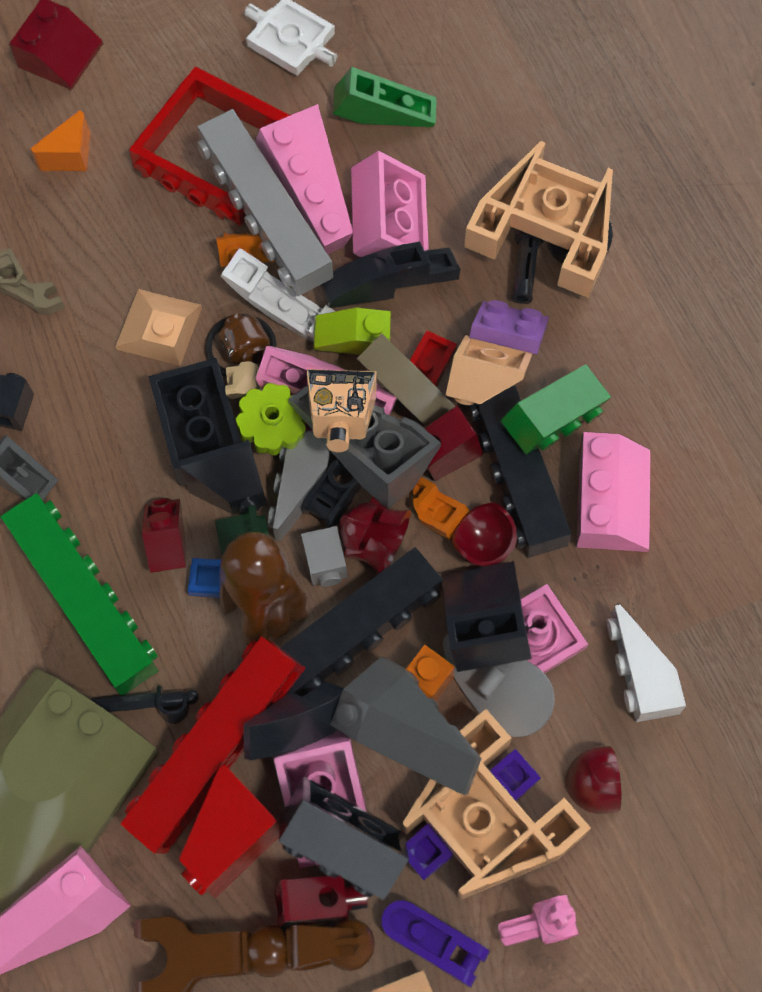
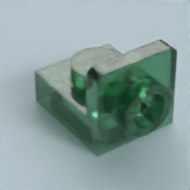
[215,505,269,556]

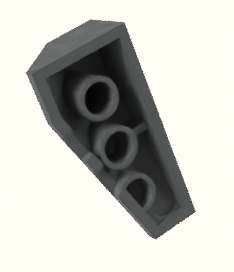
[289,385,441,508]
[330,657,482,795]

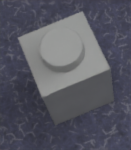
[301,526,348,587]

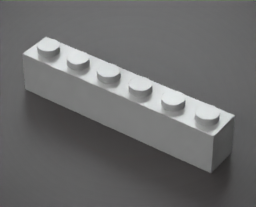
[196,109,333,296]

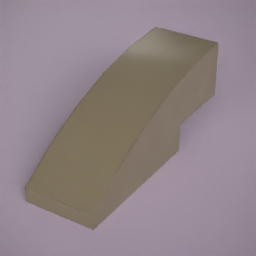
[357,333,456,427]

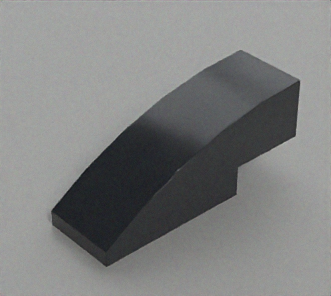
[244,682,344,761]

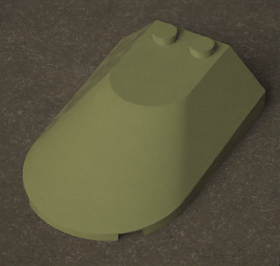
[0,668,159,913]

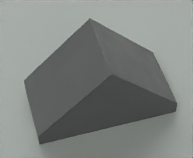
[0,436,58,501]

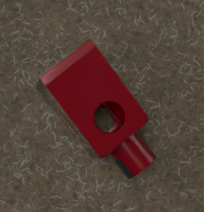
[274,875,368,930]

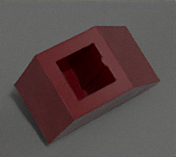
[142,498,187,573]

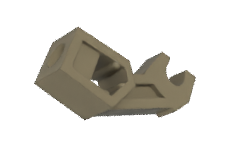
[0,248,65,314]

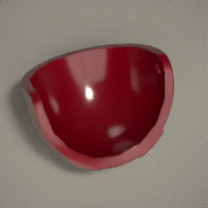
[452,503,517,566]
[566,746,622,814]

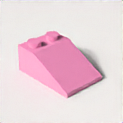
[274,731,367,869]

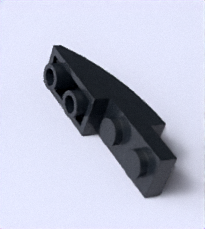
[320,241,461,308]

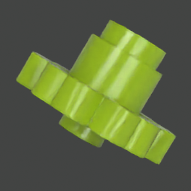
[236,383,306,455]

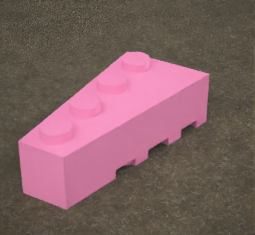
[255,104,353,254]

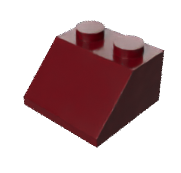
[9,0,103,90]

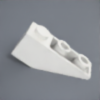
[607,605,686,722]

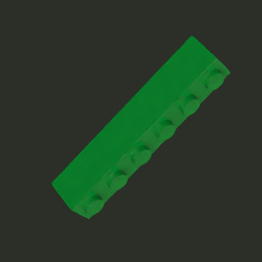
[0,493,159,696]

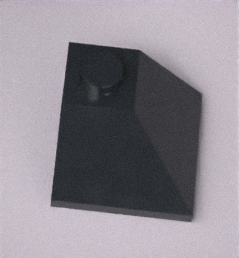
[178,440,267,515]

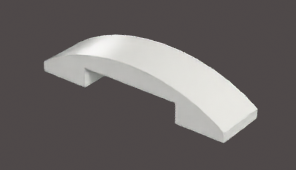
[221,248,336,343]

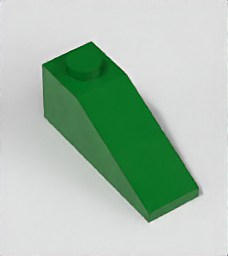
[333,67,437,127]

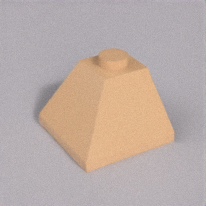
[115,289,202,366]
[445,335,533,405]

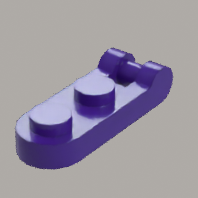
[382,900,490,988]

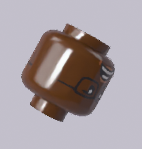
[219,314,270,364]

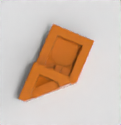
[413,477,470,540]

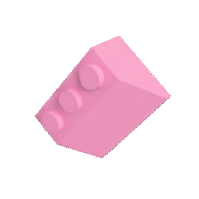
[351,151,429,257]
[576,432,650,552]

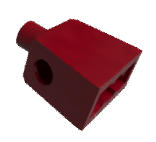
[424,406,483,481]

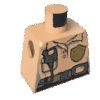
[307,369,377,452]

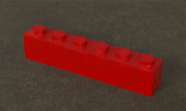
[120,636,306,854]

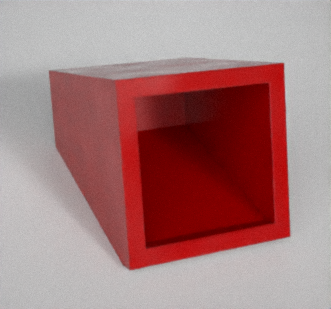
[179,764,279,899]

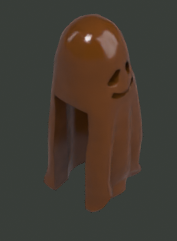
[218,532,307,646]

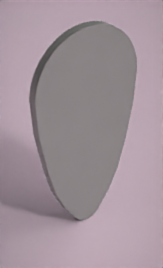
[443,635,555,737]

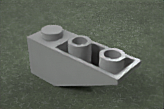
[268,431,333,541]

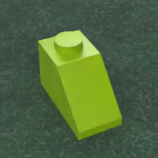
[313,307,391,355]

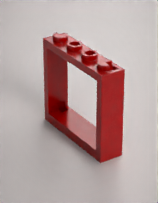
[129,66,291,226]

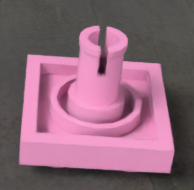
[521,584,588,673]

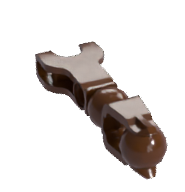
[133,916,375,992]

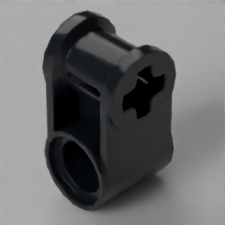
[301,459,361,528]

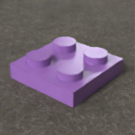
[469,300,549,354]

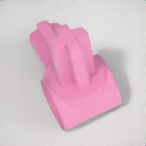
[498,895,579,946]

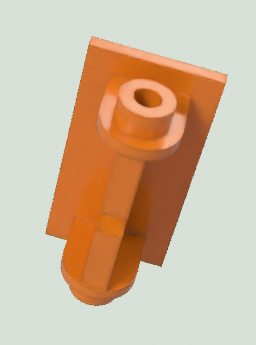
[216,233,275,267]

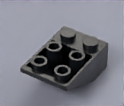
[442,561,532,672]

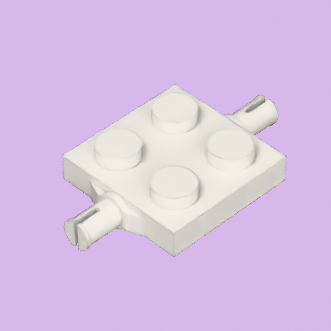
[245,0,337,76]

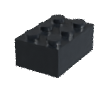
[148,358,241,486]
[278,776,409,900]

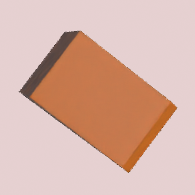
[30,110,91,171]

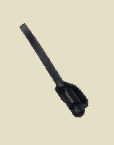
[89,686,199,724]

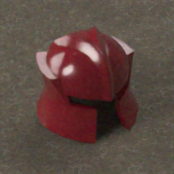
[339,497,411,574]

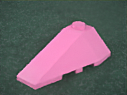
[0,845,131,974]

